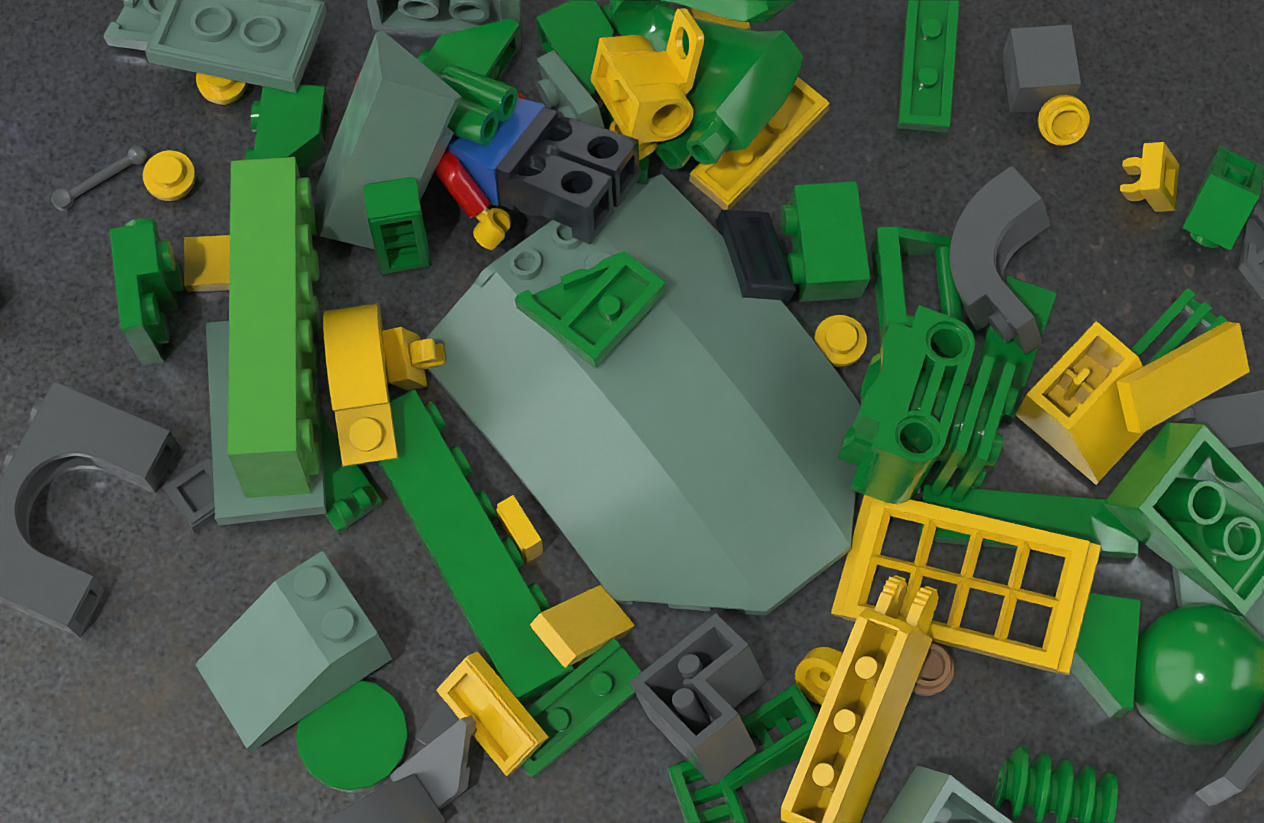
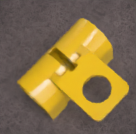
[590,8,704,144]

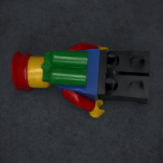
[353,65,640,250]

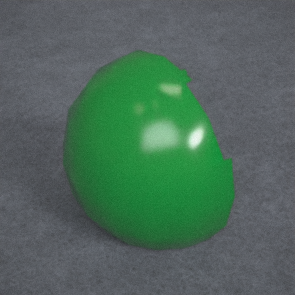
[1134,604,1264,745]

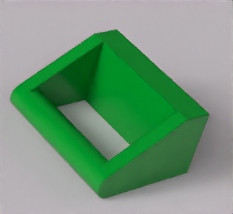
[871,227,963,344]

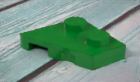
[514,251,667,369]

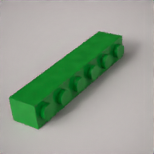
[378,389,573,706]

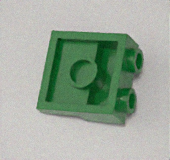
[109,218,185,365]

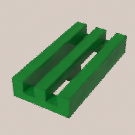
[1131,288,1229,366]

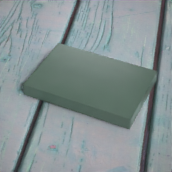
[145,0,327,93]

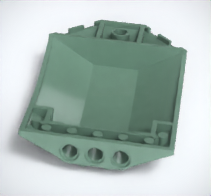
[426,174,861,616]

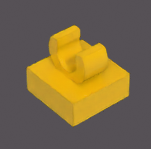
[1120,142,1180,212]
[381,327,446,391]

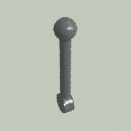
[51,144,148,211]

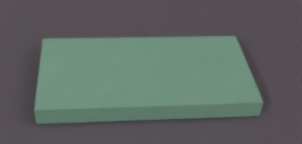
[206,320,327,526]

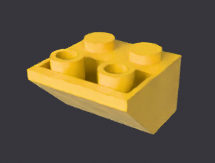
[1016,321,1146,485]

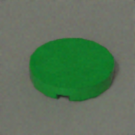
[296,680,409,793]

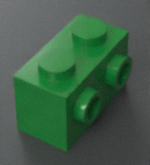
[781,181,870,302]

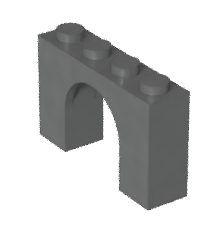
[0,381,180,638]

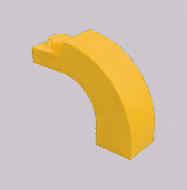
[323,303,399,467]

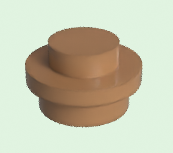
[912,642,954,696]

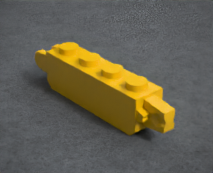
[781,575,939,823]

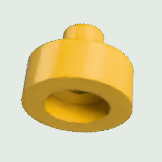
[795,647,843,705]

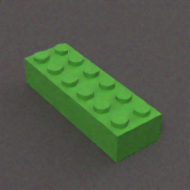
[228,157,321,498]

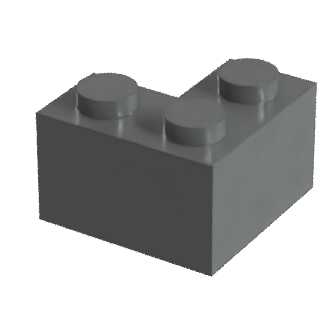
[629,614,766,786]

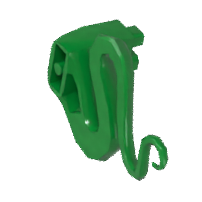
[608,0,803,169]

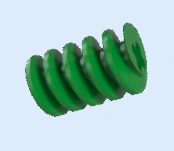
[991,745,1119,823]

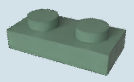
[536,50,605,129]

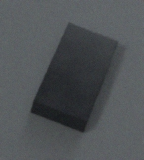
[716,209,796,302]

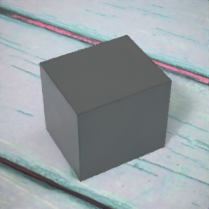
[1002,24,1081,113]

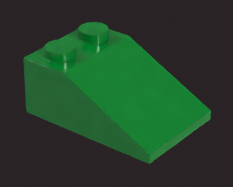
[1103,422,1264,616]

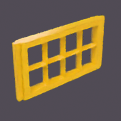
[831,495,1102,675]

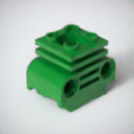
[837,305,1019,504]

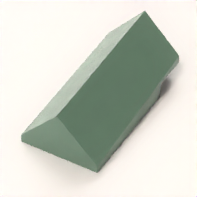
[316,30,462,250]

